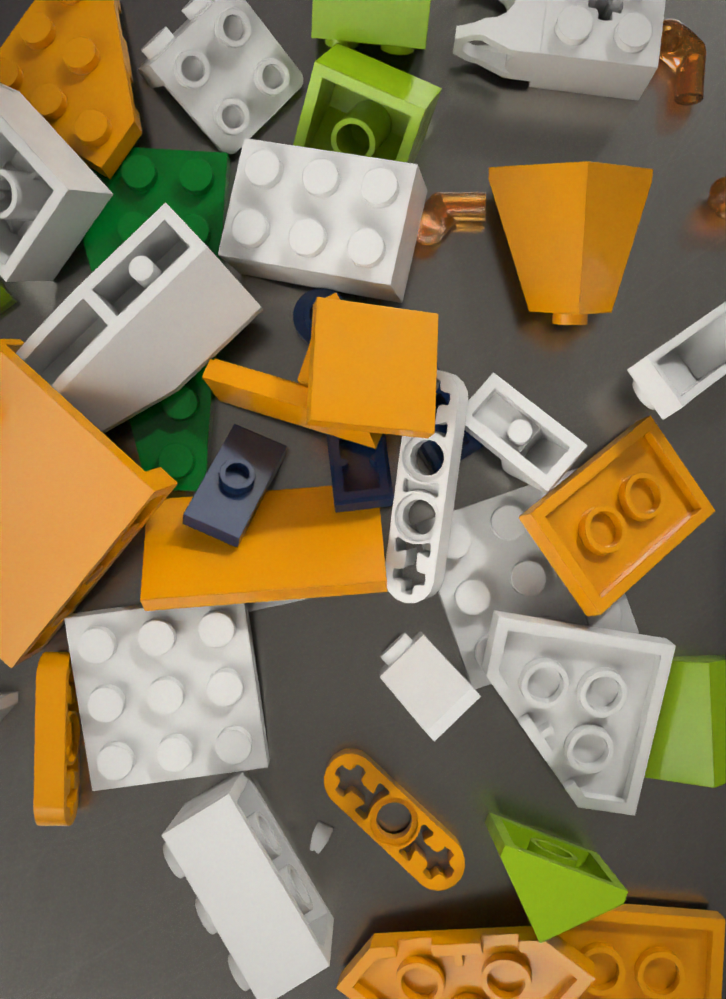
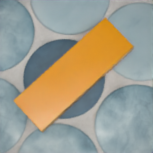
[202,359,382,449]

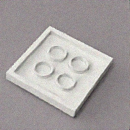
[415,468,639,690]
[64,603,270,791]

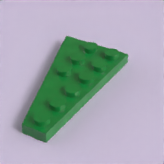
[83,147,231,493]

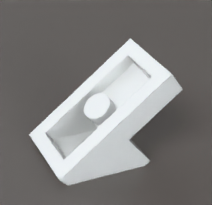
[464,372,588,494]

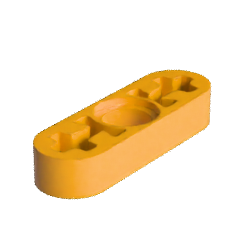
[33,652,81,826]
[324,748,465,891]

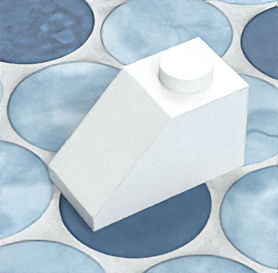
[379,631,481,742]

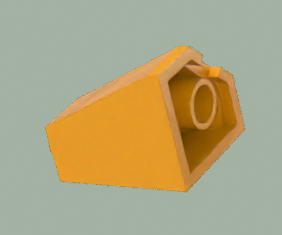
[488,161,653,325]

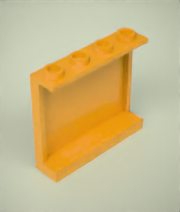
[0,339,178,668]

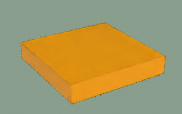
[306,297,439,439]

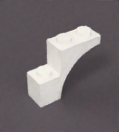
[627,301,726,420]

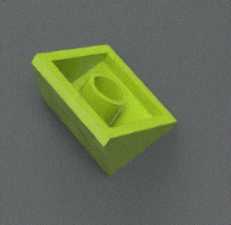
[644,655,726,788]
[485,812,628,943]

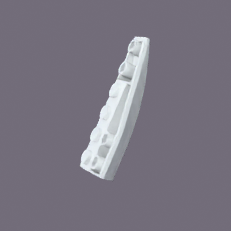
[16,202,263,433]

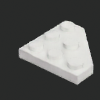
[481,610,676,816]

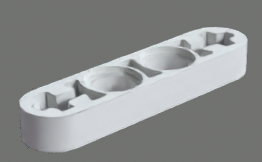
[385,370,468,603]

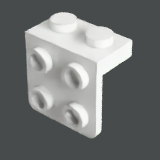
[137,0,303,154]

